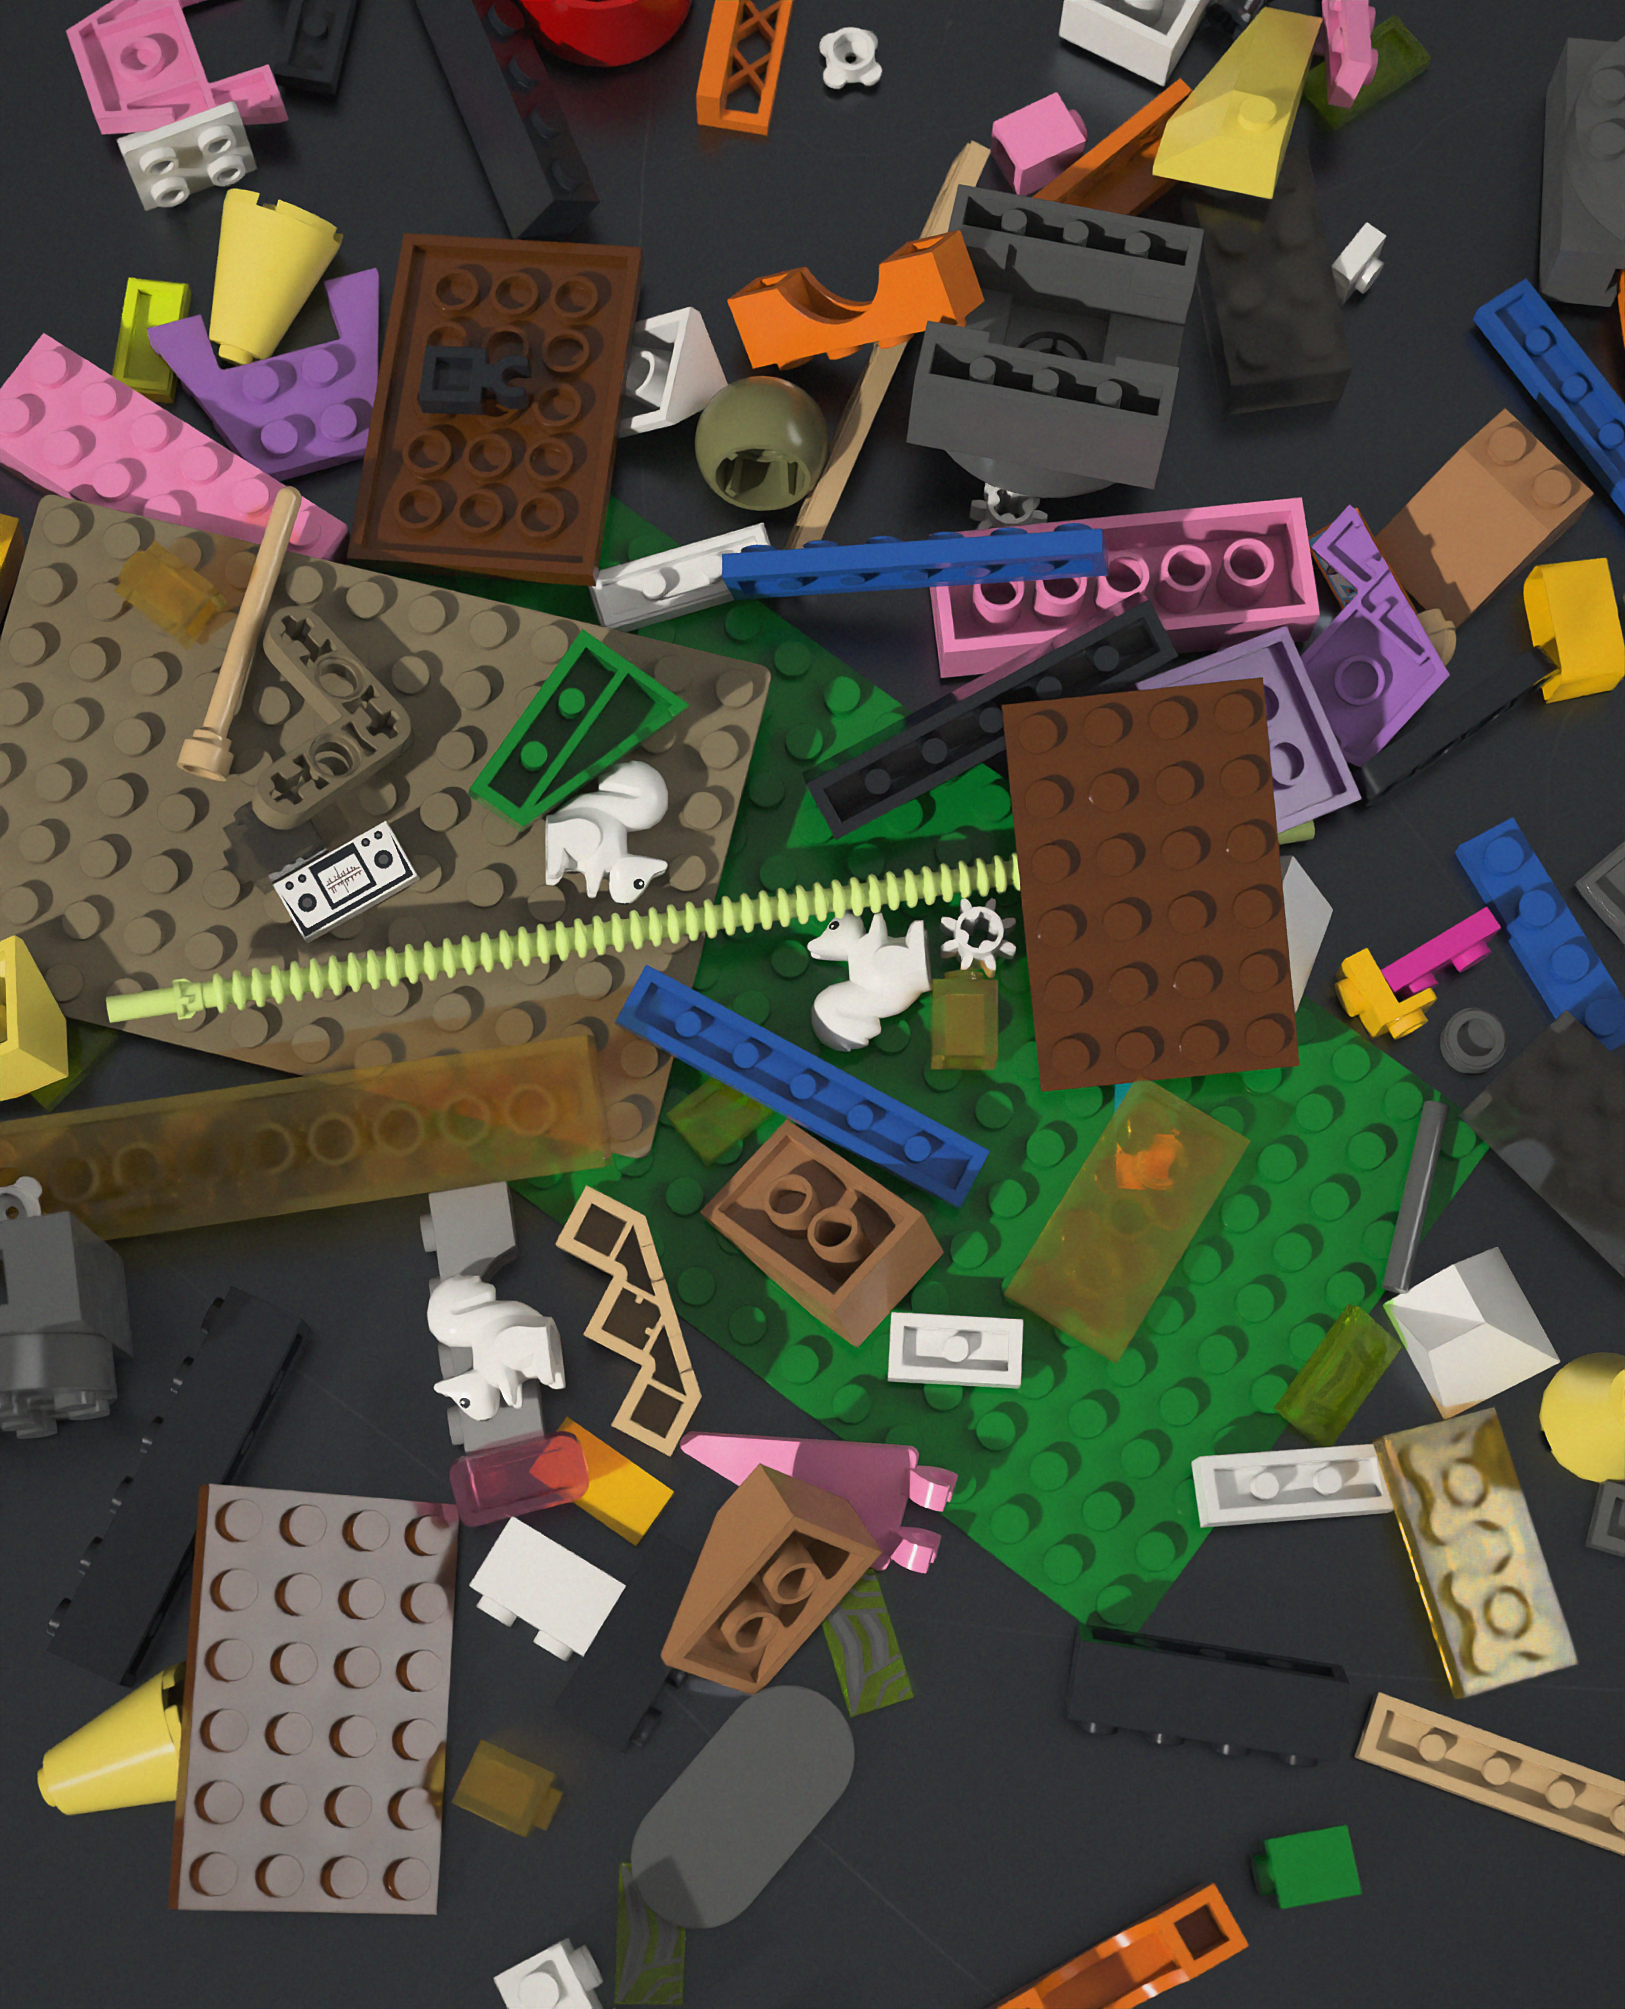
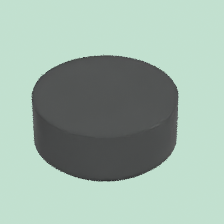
[1440,1008,1508,1075]

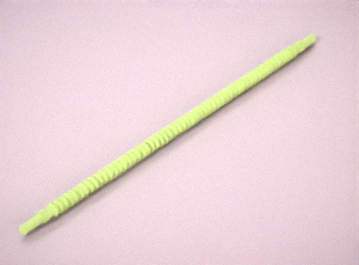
[106,820,1315,1023]

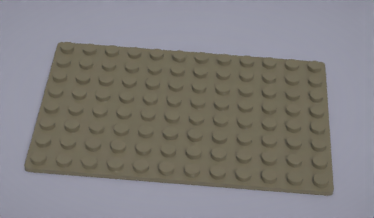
[0,495,771,1159]

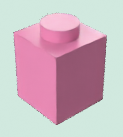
[990,92,1088,196]

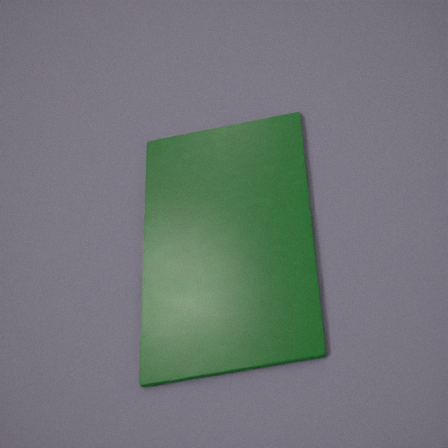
[373,494,1494,1632]

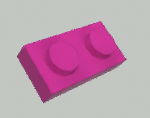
[1380,907,1501,1000]

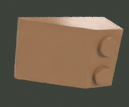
[1375,408,1594,632]
[700,1119,944,1348]
[661,1463,882,1695]

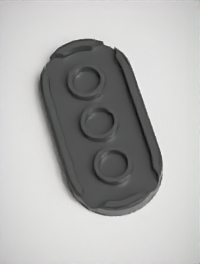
[631,1685,855,1929]

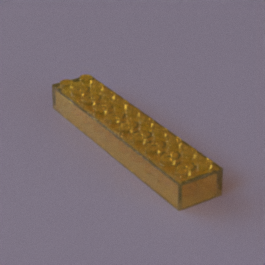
[0,1035,614,1240]

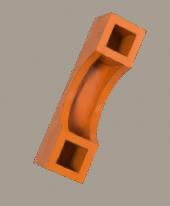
[727,230,985,371]
[985,1882,1249,2009]

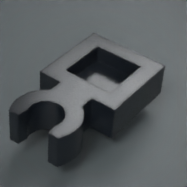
[418,346,532,415]

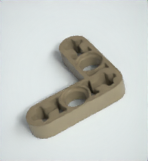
[251,606,411,830]

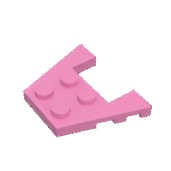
[66,0,289,134]

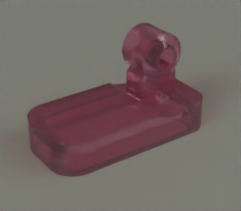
[449,1431,589,1527]

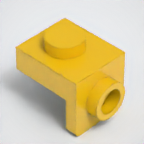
[1334,948,1438,1040]

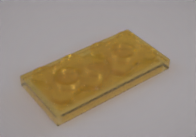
[1004,1074,1251,1363]
[1372,1407,1579,1700]

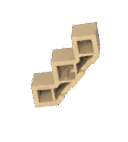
[555,1185,702,1457]

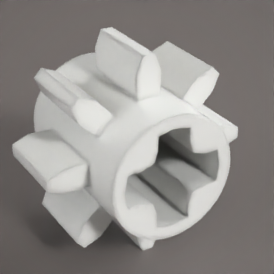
[970,483,1048,530]
[939,898,1016,978]

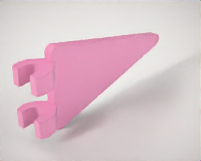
[680,1431,958,1573]

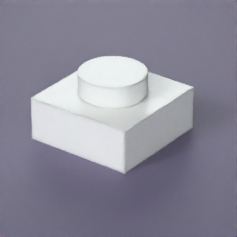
[1322,222,1386,307]

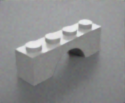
[420,1181,548,1460]

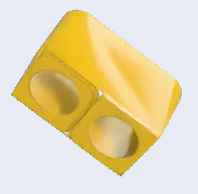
[1523,558,1625,704]

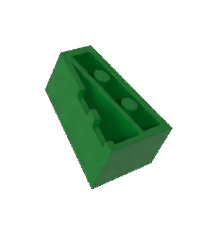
[468,629,690,833]

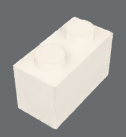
[469,1516,627,1662]

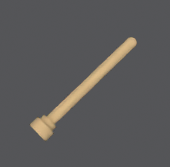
[177,486,302,782]

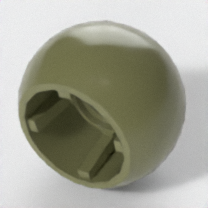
[695,376,830,511]

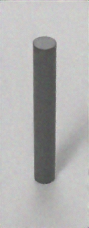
[1382,1101,1450,1294]

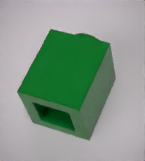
[1251,1825,1362,1909]

